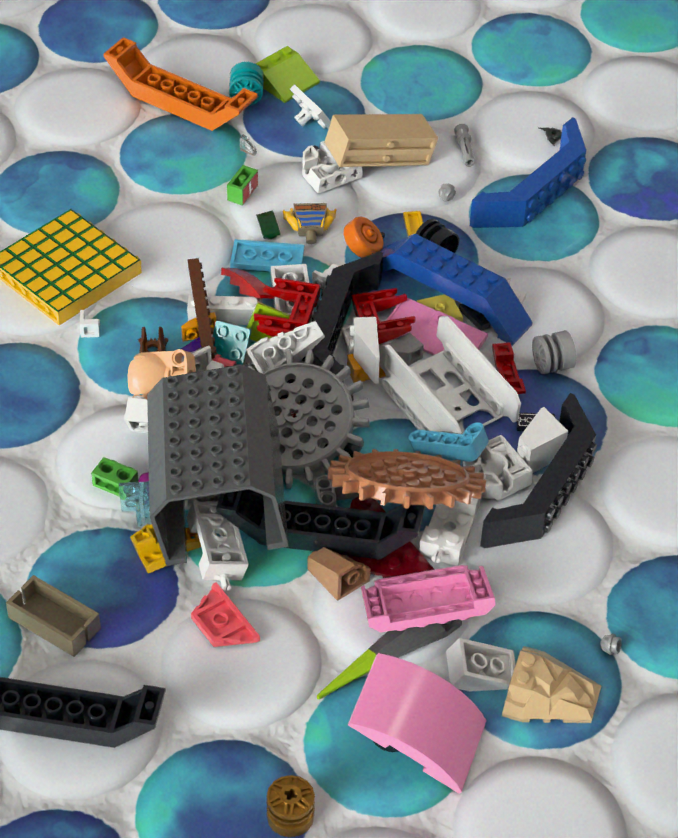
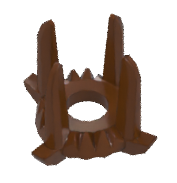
[138,326,169,353]

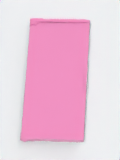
[386,298,488,355]

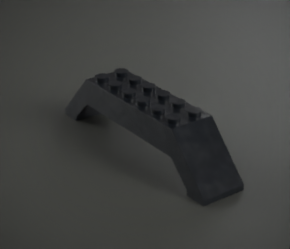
[302,252,384,393]
[480,393,597,548]
[216,489,425,560]
[0,677,166,748]

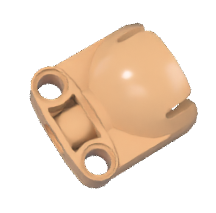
[128,349,196,400]

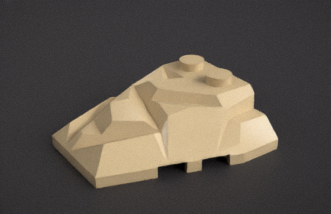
[502,646,601,723]

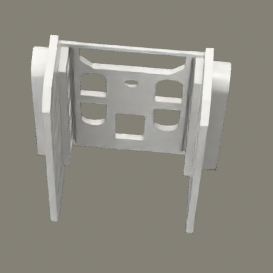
[379,316,521,434]

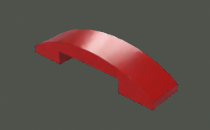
[492,342,526,394]

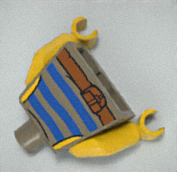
[283,203,336,244]

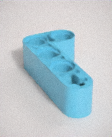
[409,422,489,462]

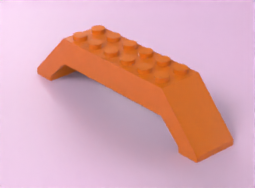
[104,37,258,131]

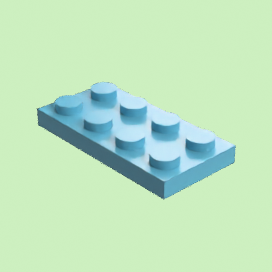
[230,239,305,272]

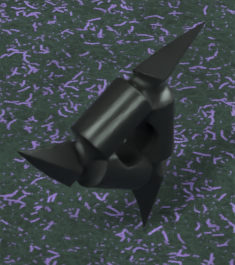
[539,128,562,147]

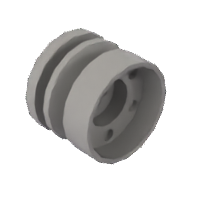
[532,330,576,374]

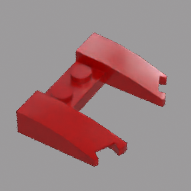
[253,278,320,337]
[352,288,416,344]

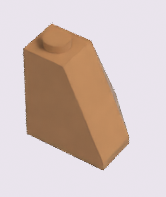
[308,547,371,601]

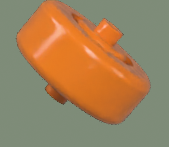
[343,217,384,258]

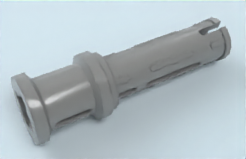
[454,124,475,167]

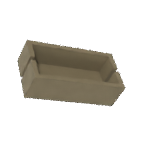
[6,575,101,657]

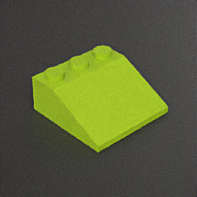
[255,46,320,103]

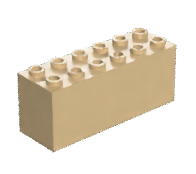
[324,114,438,167]

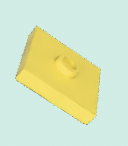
[416,294,463,322]

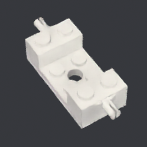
[419,497,480,566]
[187,501,249,591]

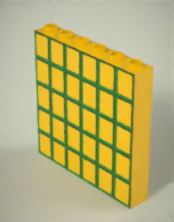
[0,209,142,326]

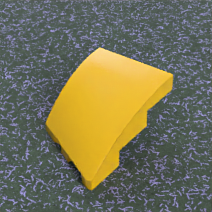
[130,524,167,574]

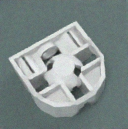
[302,141,362,194]
[462,435,533,500]

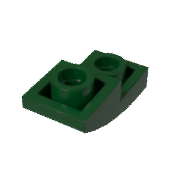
[256,210,281,239]

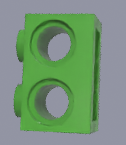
[91,457,139,500]

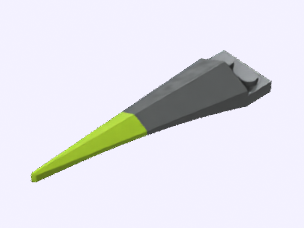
[317,619,462,699]

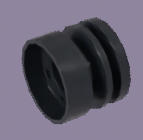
[415,219,459,253]

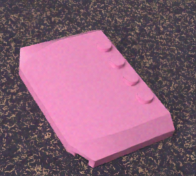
[361,565,496,632]

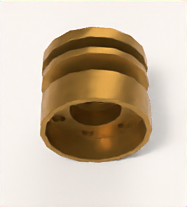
[267,775,315,837]

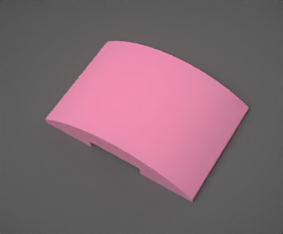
[348,653,486,793]

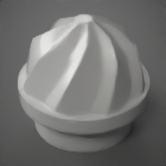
[439,184,456,201]
[600,634,622,655]

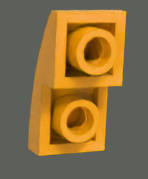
[181,312,216,342]

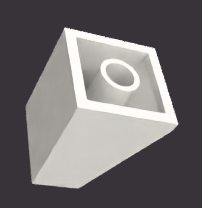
[517,407,568,473]

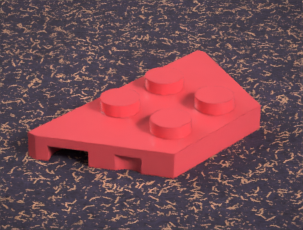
[191,582,260,647]

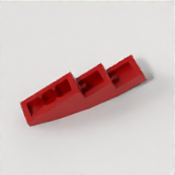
[221,268,274,299]

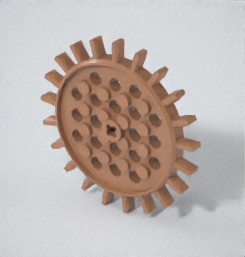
[327,449,486,509]

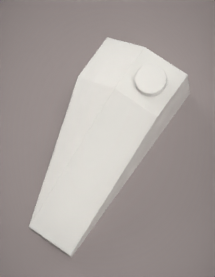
[246,321,325,373]

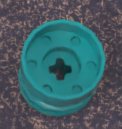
[229,62,263,106]

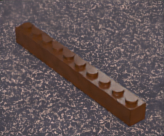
[187,258,217,359]

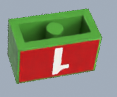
[227,165,258,206]

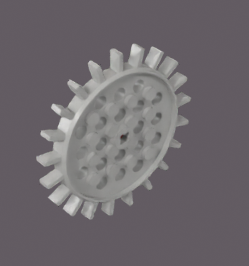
[248,350,370,489]

